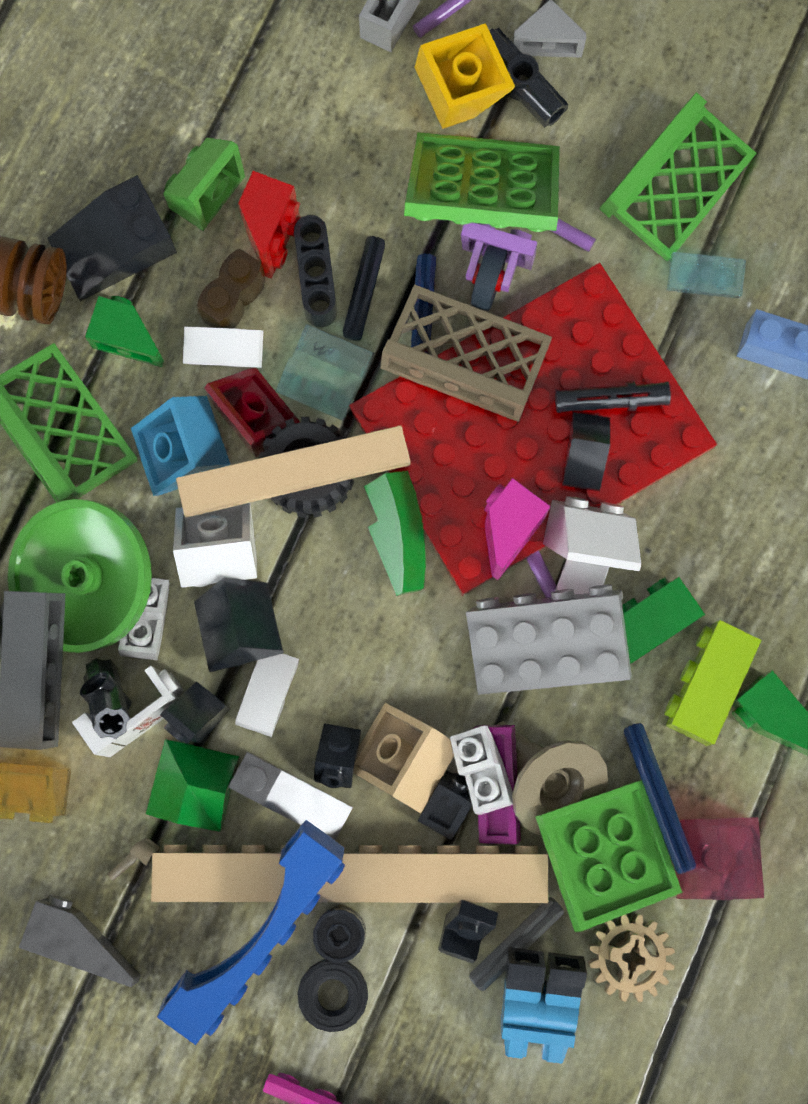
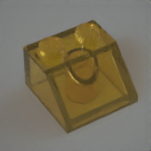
[0,763,71,823]

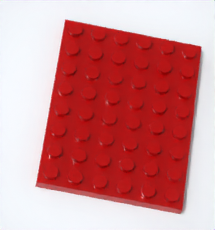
[349,262,718,596]

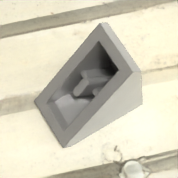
[513,0,586,58]

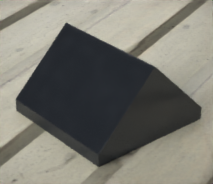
[194,578,284,673]

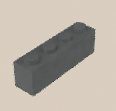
[0,591,66,750]

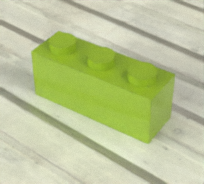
[664,620,762,746]

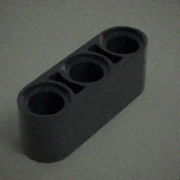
[294,215,337,328]

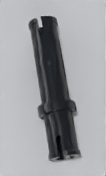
[555,381,671,413]

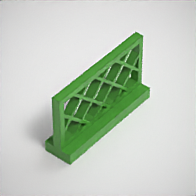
[599,92,757,261]
[0,343,137,503]

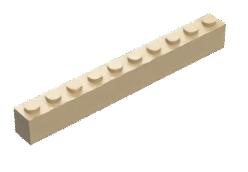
[151,844,548,903]

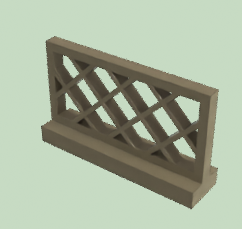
[381,284,552,422]

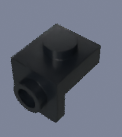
[314,723,361,788]

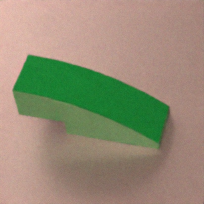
[364,471,426,596]

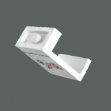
[72,666,184,757]

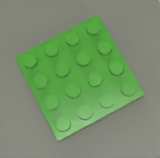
[404,132,560,232]

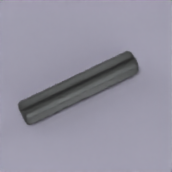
[469,897,564,991]

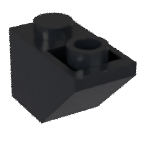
[160,681,231,744]

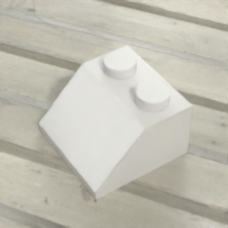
[543,496,641,571]
[173,503,257,588]

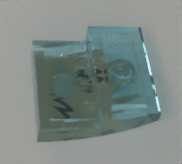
[275,324,375,420]

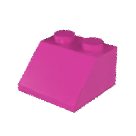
[484,478,551,580]

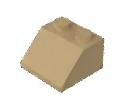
[354,703,454,813]

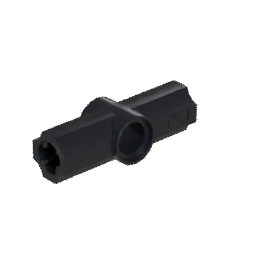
[489,28,569,128]
[79,658,132,739]

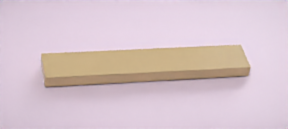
[176,426,410,517]

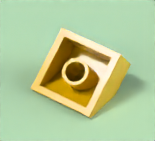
[414,23,515,129]

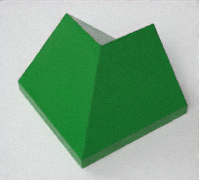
[146,739,240,832]

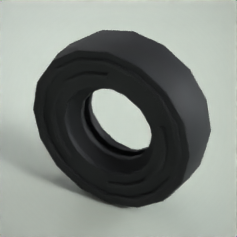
[297,959,368,1032]

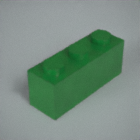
[622,577,706,664]

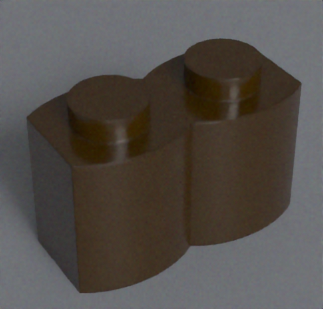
[197,248,265,329]

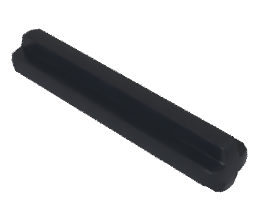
[342,236,385,341]

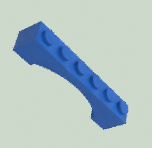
[157,819,345,1045]

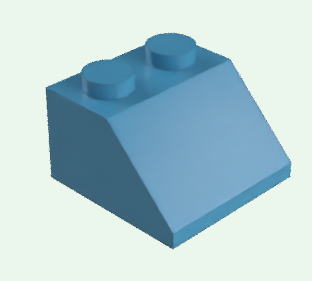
[131,396,230,496]

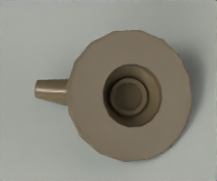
[497,721,608,836]

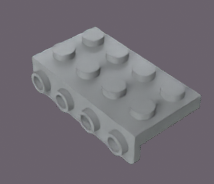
[466,584,632,695]

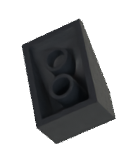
[47,175,177,301]

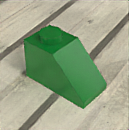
[85,296,164,367]

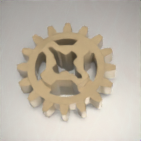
[587,913,675,1002]

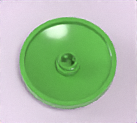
[8,499,152,653]

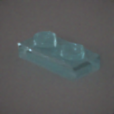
[667,252,746,299]

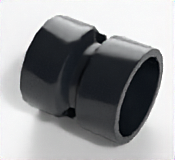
[313,906,366,963]

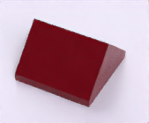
[204,368,300,458]

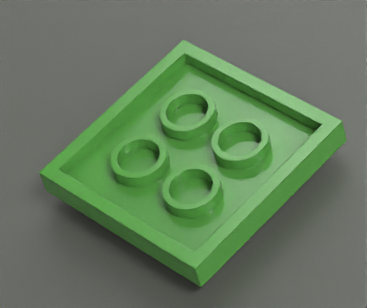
[535,780,683,932]

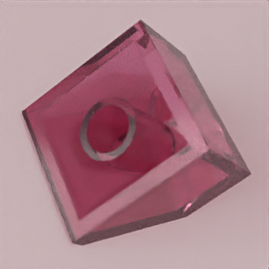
[674,817,764,900]

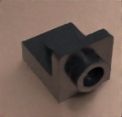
[418,770,472,840]
[438,900,498,963]

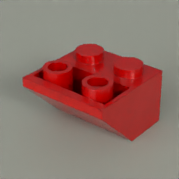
[238,171,301,279]

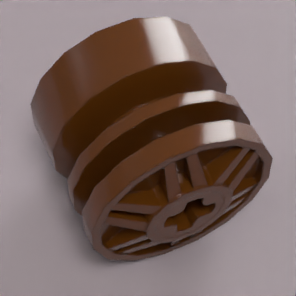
[0,236,67,324]

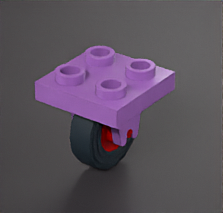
[461,223,537,311]

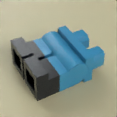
[501,947,587,1064]

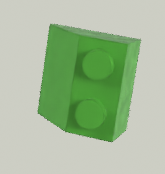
[163,138,246,231]

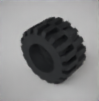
[259,416,354,518]

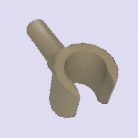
[107,838,160,880]

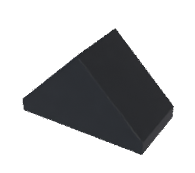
[562,412,610,491]

